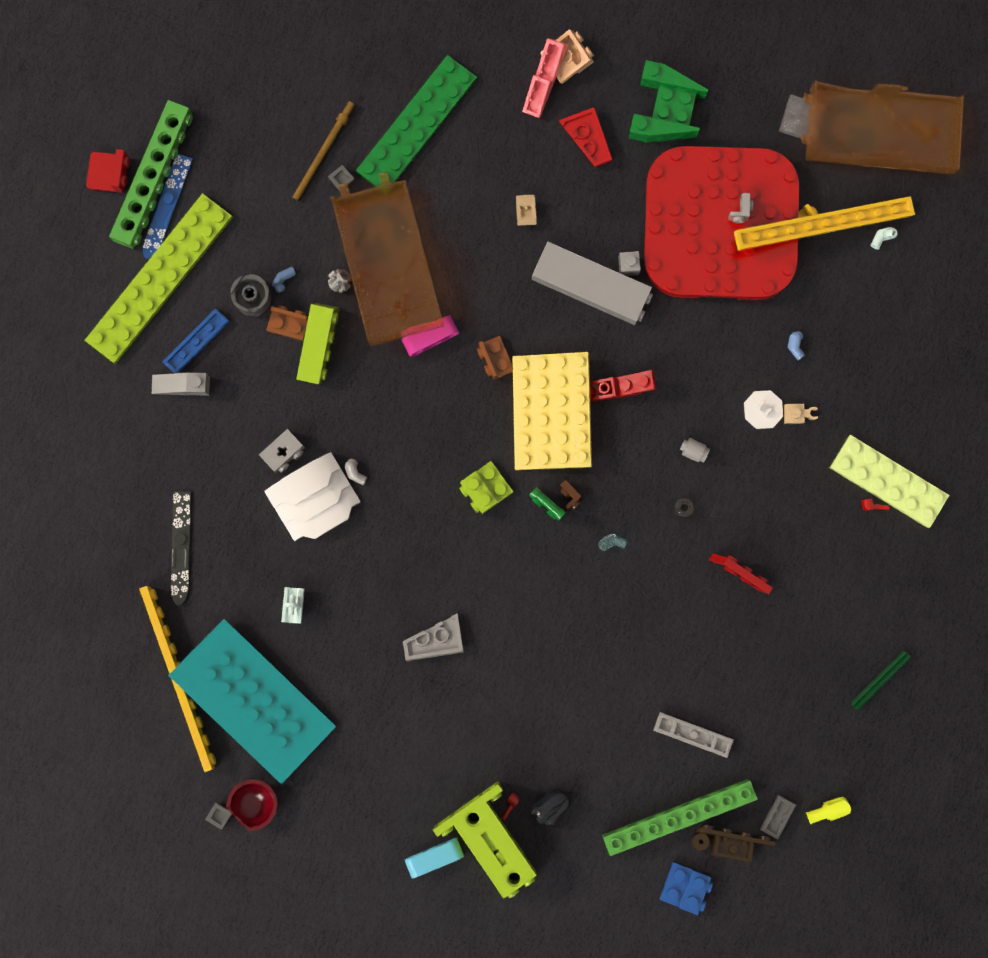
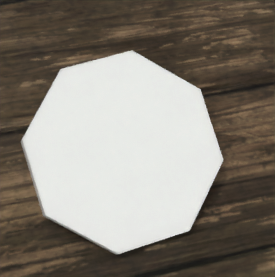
[744,391,783,429]

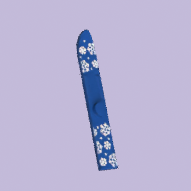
[143,154,193,259]

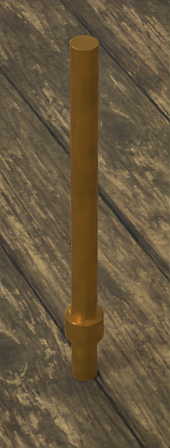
[292,101,355,201]

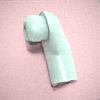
[870,227,897,249]

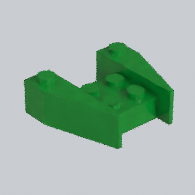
[628,60,708,143]

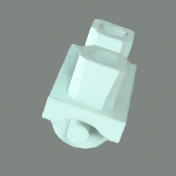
[281,587,305,624]

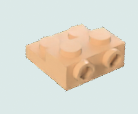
[540,29,594,84]

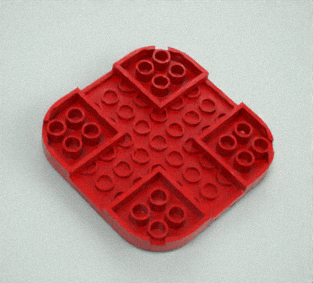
[644,146,799,300]

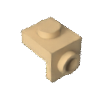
[516,195,536,226]

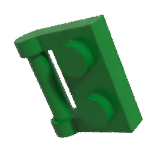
[529,487,566,521]

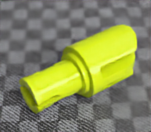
[806,797,851,824]

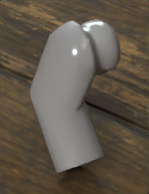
[345,459,368,486]

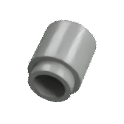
[680,438,710,463]

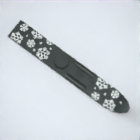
[171,492,191,605]

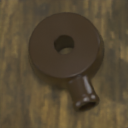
[692,826,710,851]

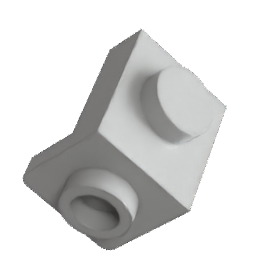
[728,193,753,223]

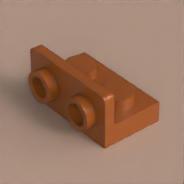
[266,305,308,342]
[477,336,513,380]

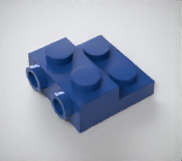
[659,862,713,915]

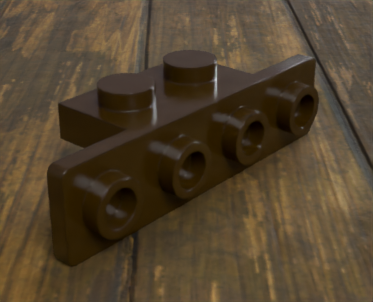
[696,825,776,863]

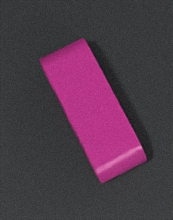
[402,315,459,357]

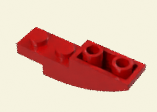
[590,370,657,402]

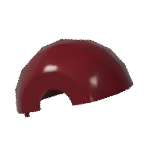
[226,779,278,831]

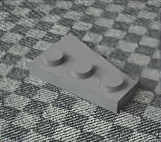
[403,614,463,661]

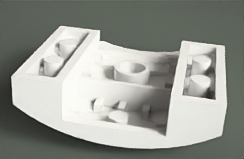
[265,452,360,541]

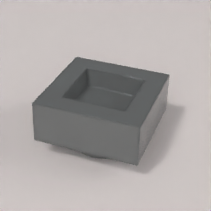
[328,165,355,193]
[205,802,232,830]

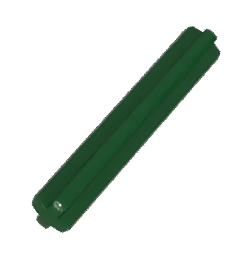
[851,651,911,710]

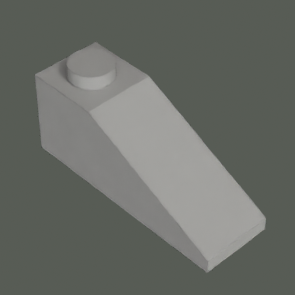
[152,373,210,396]

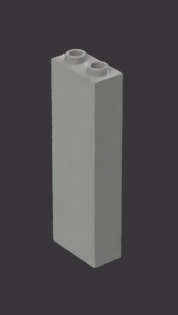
[532,241,653,325]

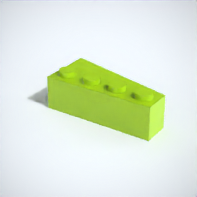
[297,303,339,384]

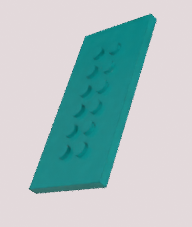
[168,619,336,784]

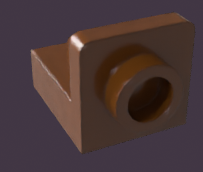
[560,480,581,511]

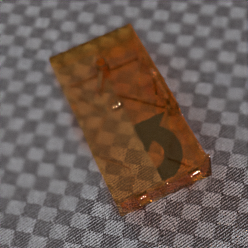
[801,80,964,174]
[330,172,444,346]

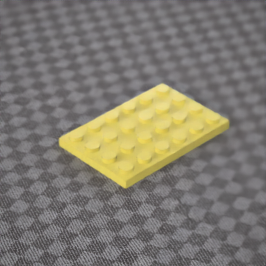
[513,352,592,470]

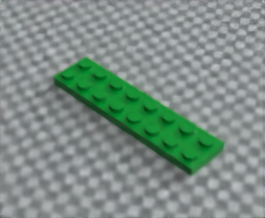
[356,55,477,194]

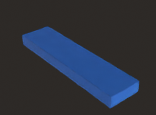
[162,308,230,374]

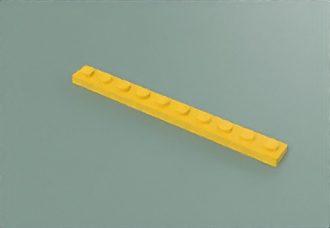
[734,196,915,251]
[140,586,216,772]

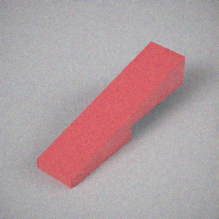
[522,38,569,118]

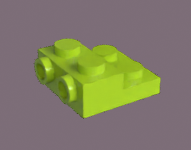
[459,461,513,515]

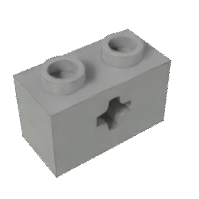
[259,429,305,473]

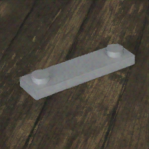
[653,712,734,758]

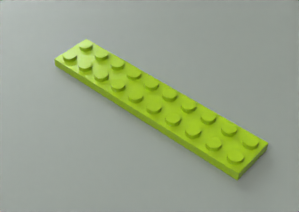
[84,193,233,364]

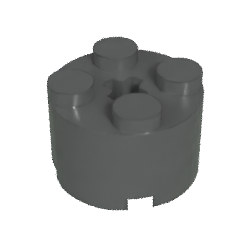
[231,274,272,317]

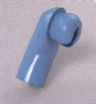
[272,267,295,293]
[788,331,805,361]

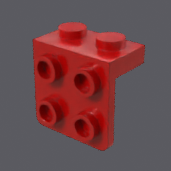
[86,149,130,193]

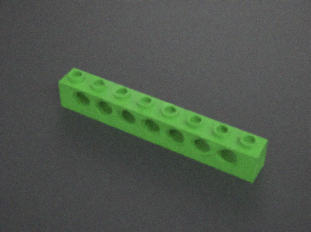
[109,100,193,249]
[602,779,758,856]

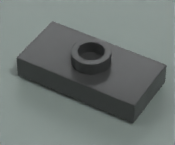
[760,795,796,839]

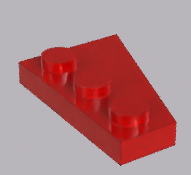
[559,107,613,168]
[709,553,773,594]

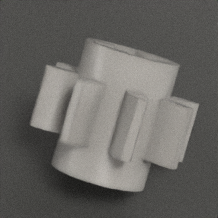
[328,268,351,293]

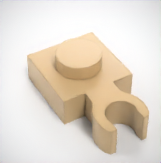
[784,404,818,424]

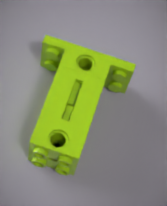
[433,781,537,899]

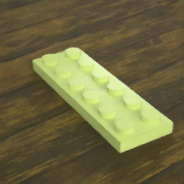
[829,435,949,528]

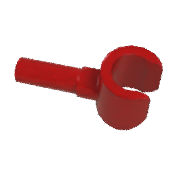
[861,499,889,511]
[501,793,520,820]

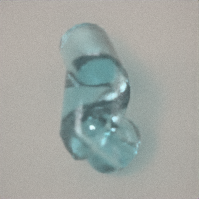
[598,534,627,551]

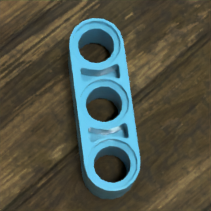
[405,838,464,878]

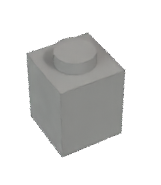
[618,251,640,276]

